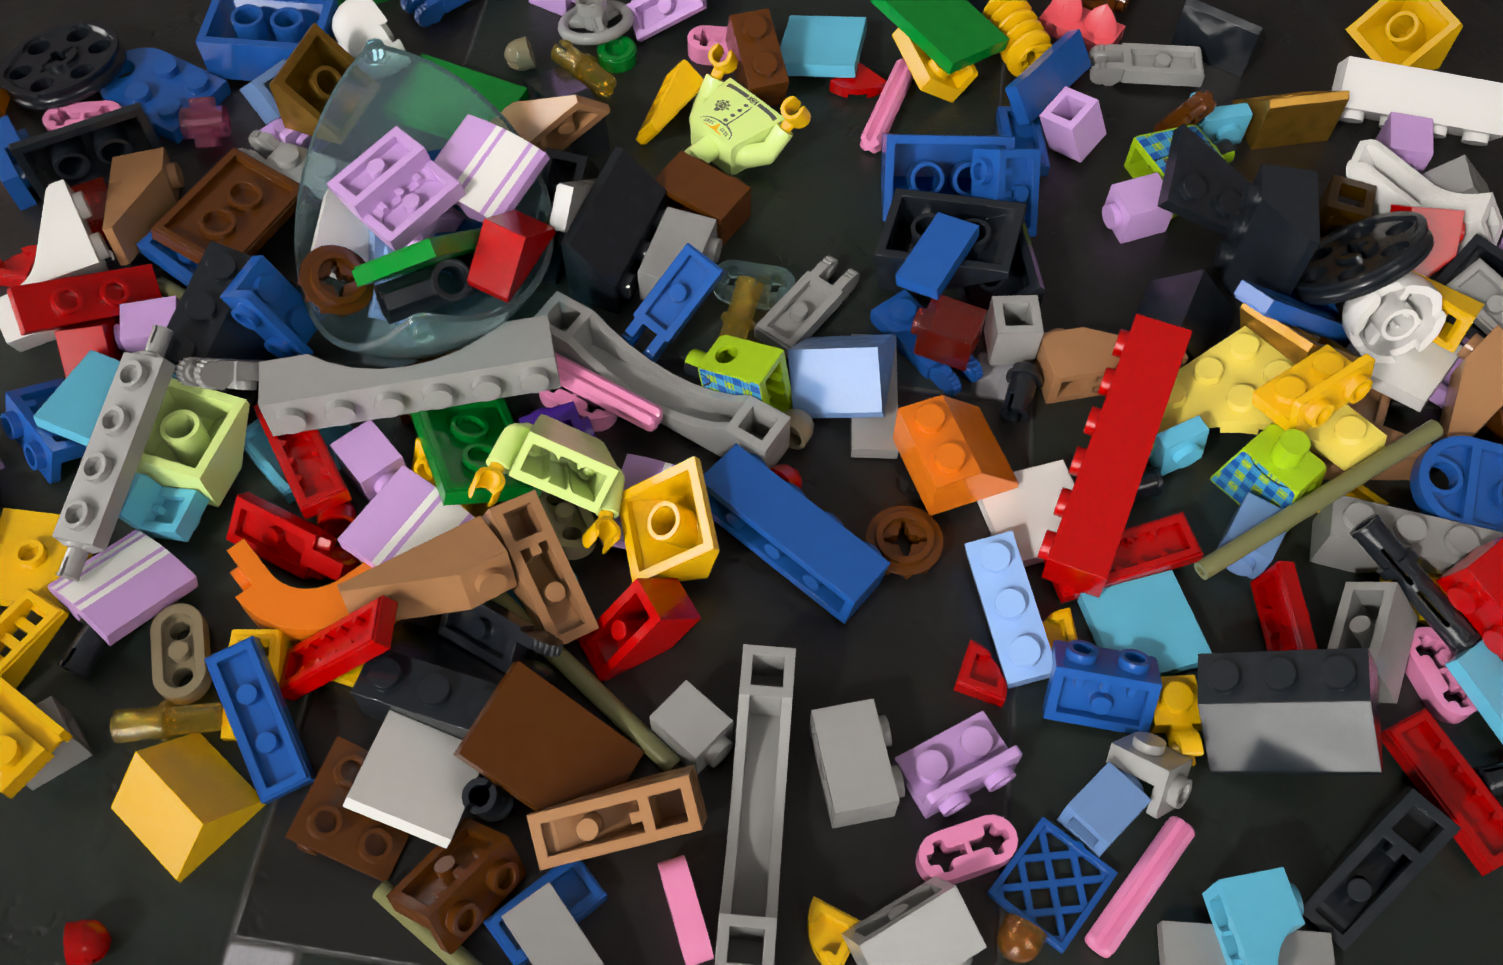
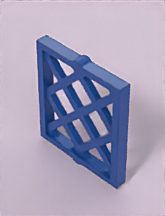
[986,817,1118,954]

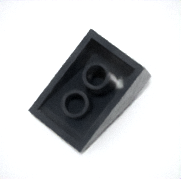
[874,188,1027,295]

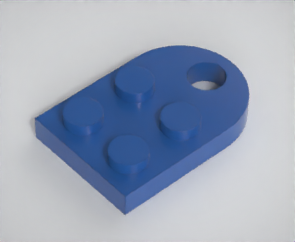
[99,48,232,144]
[1410,436,1503,532]

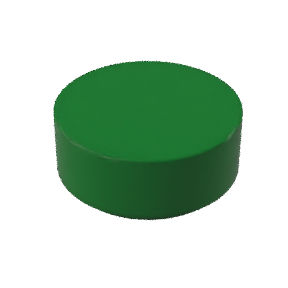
[597,35,637,73]

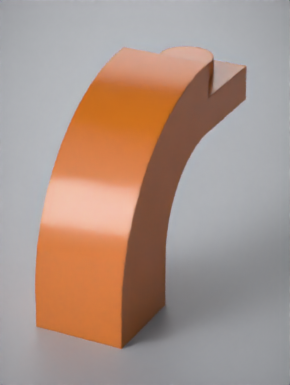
[227,539,400,646]

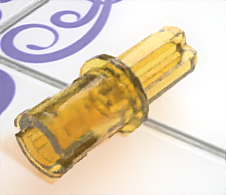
[551,39,617,97]
[719,276,765,340]
[110,700,223,744]

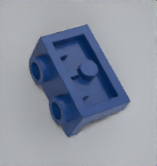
[970,148,1041,237]
[220,255,325,359]
[0,378,87,484]
[1042,640,1162,734]

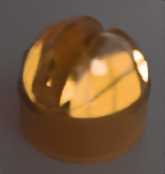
[997,913,1048,963]

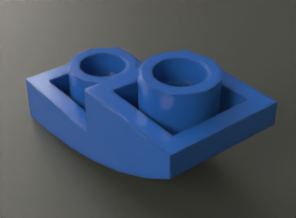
[0,115,37,211]

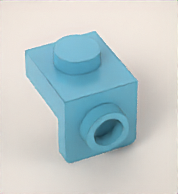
[1190,92,1253,145]
[1148,415,1209,476]
[119,473,210,542]

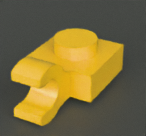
[1150,675,1204,766]

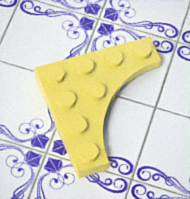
[1152,326,1387,471]

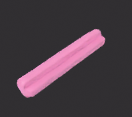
[860,58,914,154]
[555,352,663,432]
[1085,816,1195,958]

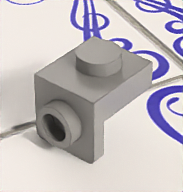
[1106,732,1193,819]

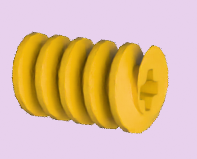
[982,0,1052,77]

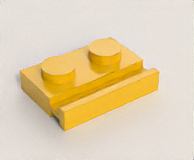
[0,676,73,799]

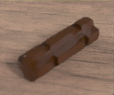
[1153,90,1217,132]

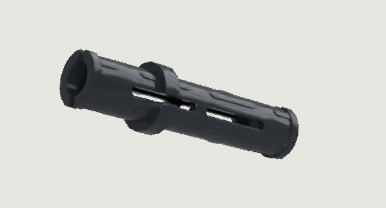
[1350,514,1481,654]

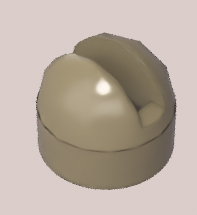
[504,36,536,71]
[785,408,814,450]

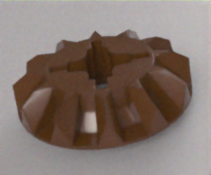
[297,245,374,319]
[865,506,944,580]

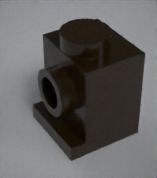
[1319,174,1377,238]

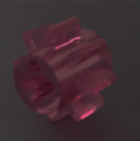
[179,97,231,148]

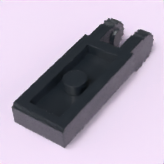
[438,600,564,684]

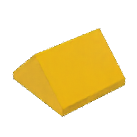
[1345,0,1463,71]
[619,456,720,583]
[111,731,266,883]

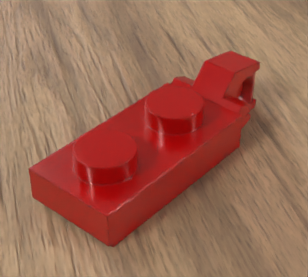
[226,492,360,581]

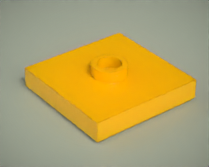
[0,508,93,614]

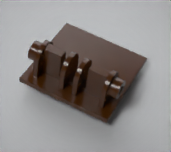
[285,736,410,882]

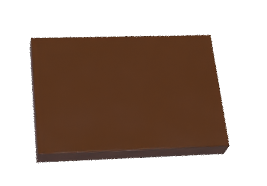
[151,147,308,264]
[453,661,645,811]

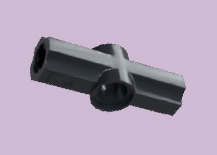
[374,252,483,325]

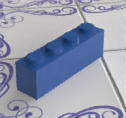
[704,443,890,624]

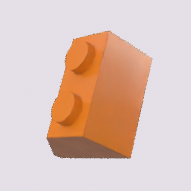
[892,395,1019,516]

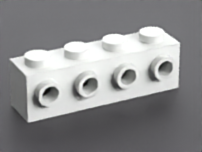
[1331,56,1503,146]

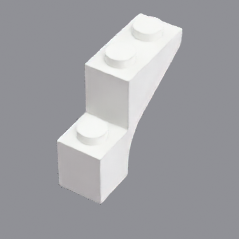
[1346,139,1503,255]
[0,180,111,352]

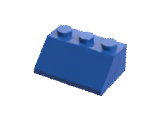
[195,0,338,81]
[881,133,1015,221]

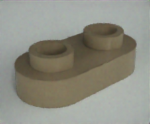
[540,490,597,560]
[150,603,212,705]

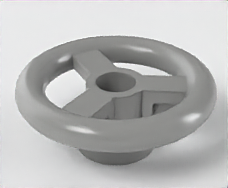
[558,0,634,46]

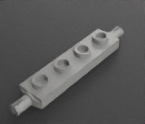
[52,325,176,582]

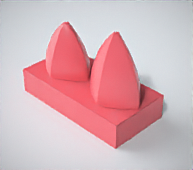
[1038,0,1126,52]

